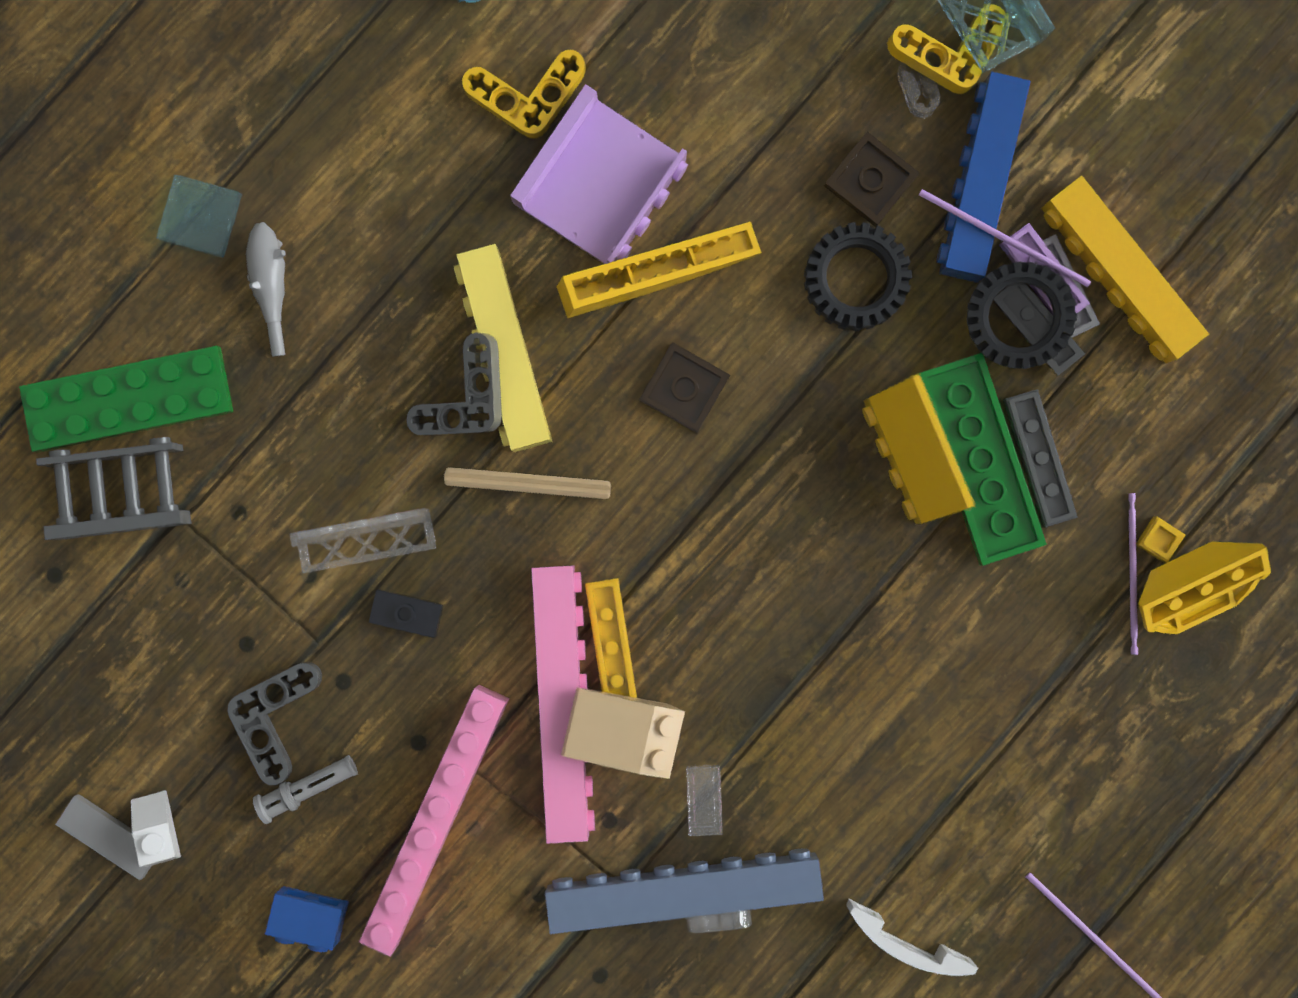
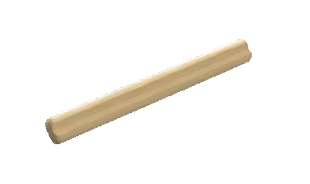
[444,467,611,499]

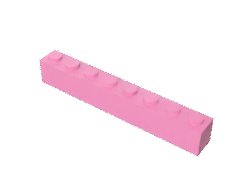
[532,566,595,843]
[359,685,510,957]

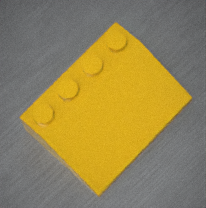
[862,374,975,524]

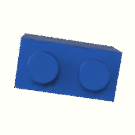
[265,886,349,952]

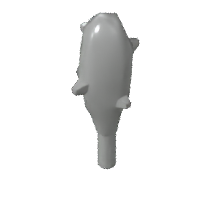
[246,222,286,356]

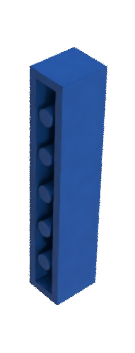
[936,71,1031,283]

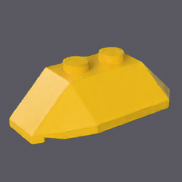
[1138,541,1271,634]

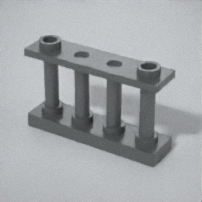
[36,437,192,540]

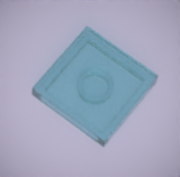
[156,174,242,258]

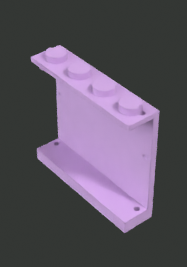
[510,84,688,264]

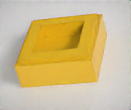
[1136,516,1185,563]

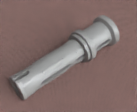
[253,755,358,825]

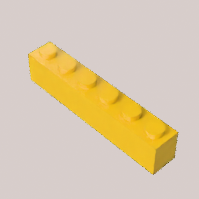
[1041,175,1209,363]

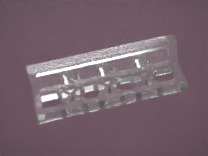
[290,508,436,573]

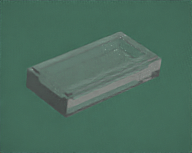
[686,765,723,836]

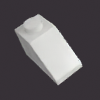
[131,790,181,867]

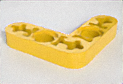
[887,4,1007,94]
[462,50,585,138]

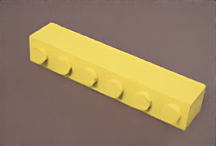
[454,244,552,452]

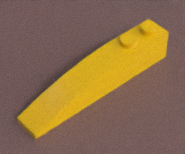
[557,221,761,318]

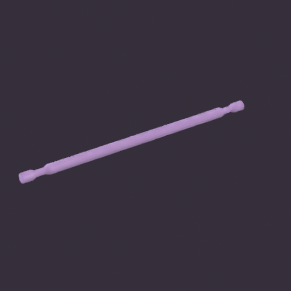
[1128,493,1138,655]

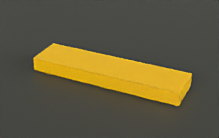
[585,578,637,698]

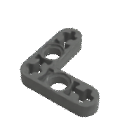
[406,333,502,435]
[227,662,322,785]

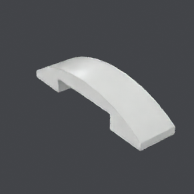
[846,899,978,976]

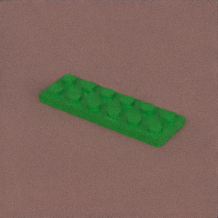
[19,346,233,453]
[917,353,1047,566]

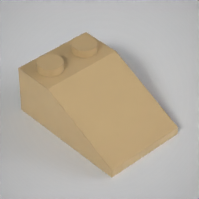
[561,687,685,779]

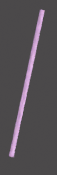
[919,189,1091,287]
[1026,872,1162,998]

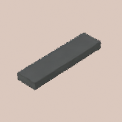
[1003,389,1078,527]

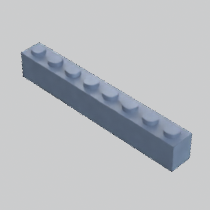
[545,849,824,934]

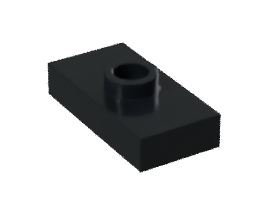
[369,589,444,638]

